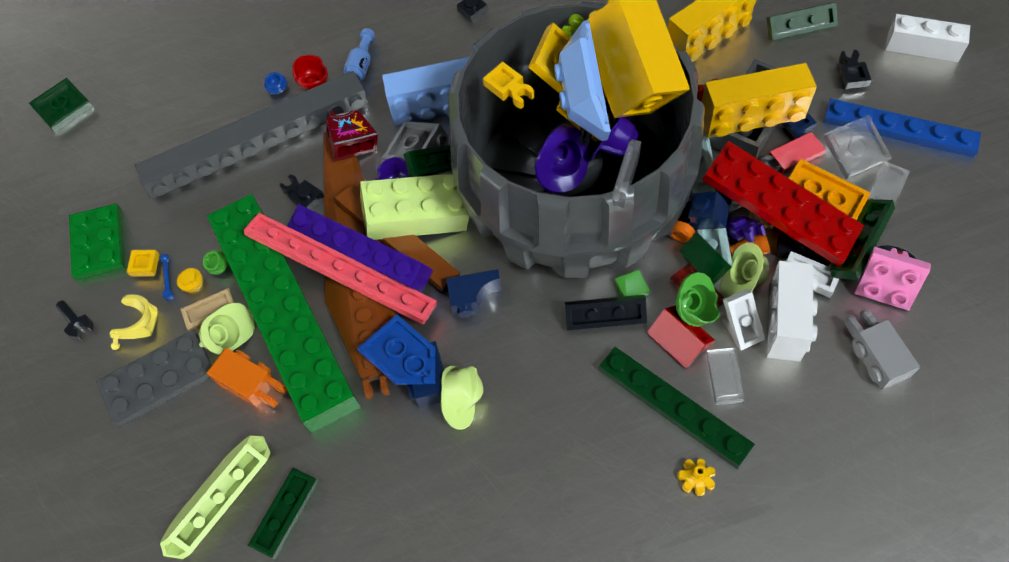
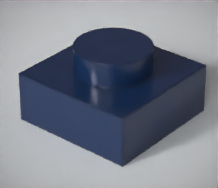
[781,112,817,139]

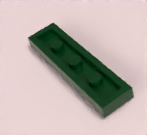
[830,199,895,280]

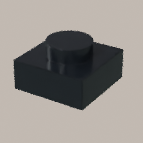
[457,0,488,22]

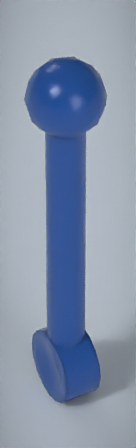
[159,254,174,301]

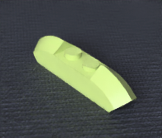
[160,435,270,559]

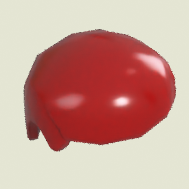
[292,54,328,90]

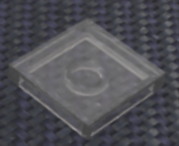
[823,115,892,180]

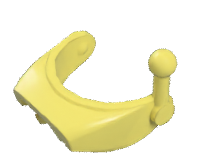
[109,294,159,350]

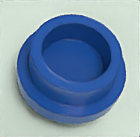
[264,72,287,94]

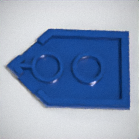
[357,314,435,385]

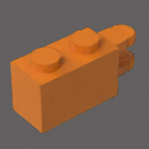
[206,347,287,408]

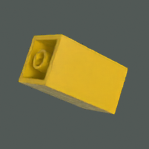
[587,0,690,118]

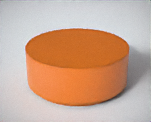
[669,221,695,243]

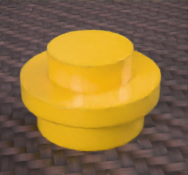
[177,268,203,293]

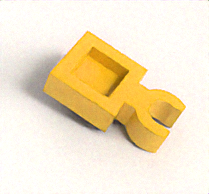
[483,61,534,109]

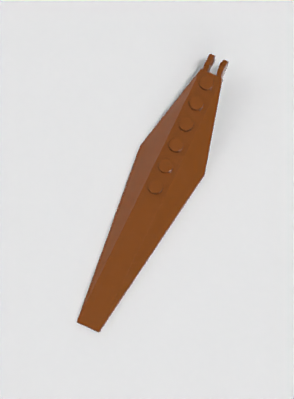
[323,132,397,399]

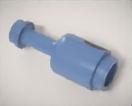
[343,28,375,82]

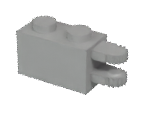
[845,309,920,390]

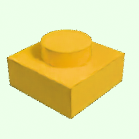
[127,250,160,277]

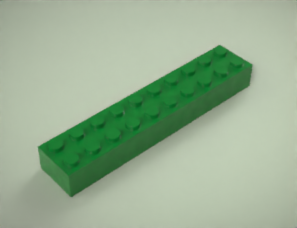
[206,194,361,434]

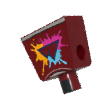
[326,106,378,162]

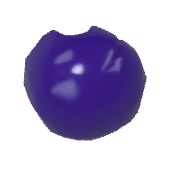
[375,157,410,180]

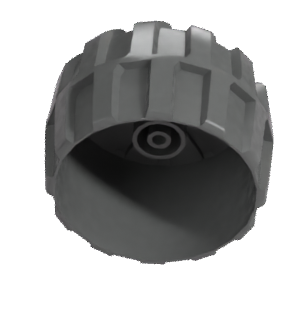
[448,1,705,278]

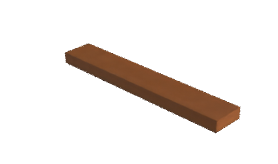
[334,183,460,293]

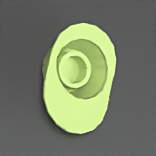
[720,243,770,299]
[199,303,255,355]
[441,366,484,430]

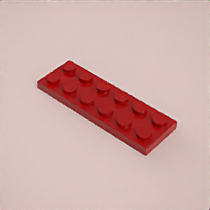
[702,141,864,267]

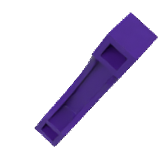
[287,204,433,293]

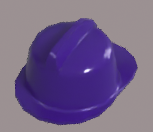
[589,117,638,161]

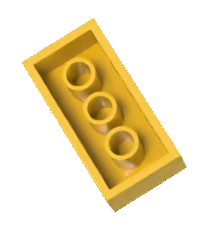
[667,0,756,62]
[702,63,817,138]

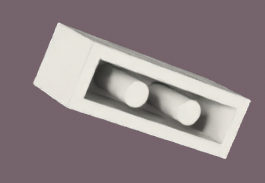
[885,14,970,62]

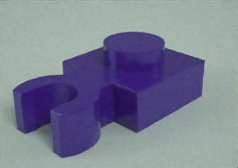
[726,215,766,242]

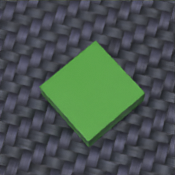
[615,269,650,297]

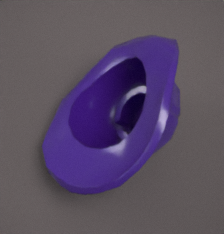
[535,124,589,193]

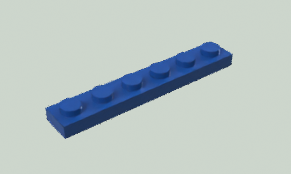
[823,98,981,158]

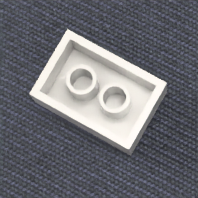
[767,261,818,362]

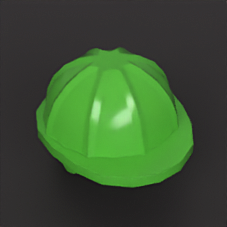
[674,272,720,327]

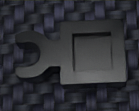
[839,50,872,89]
[280,174,324,210]

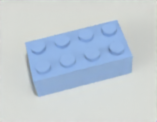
[382,56,471,126]

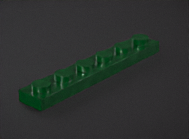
[598,347,755,469]

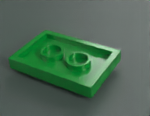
[69,203,125,281]

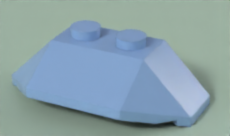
[554,20,611,141]

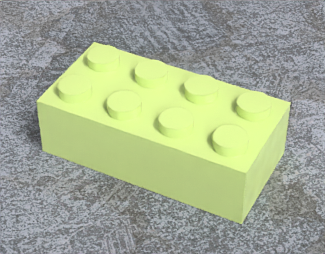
[360,174,469,240]

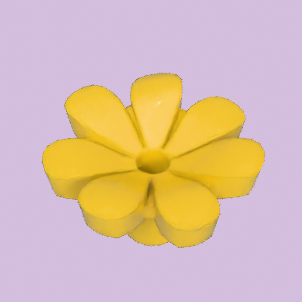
[677,459,716,496]

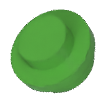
[203,250,228,275]

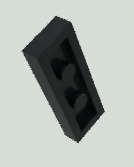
[565,295,647,331]

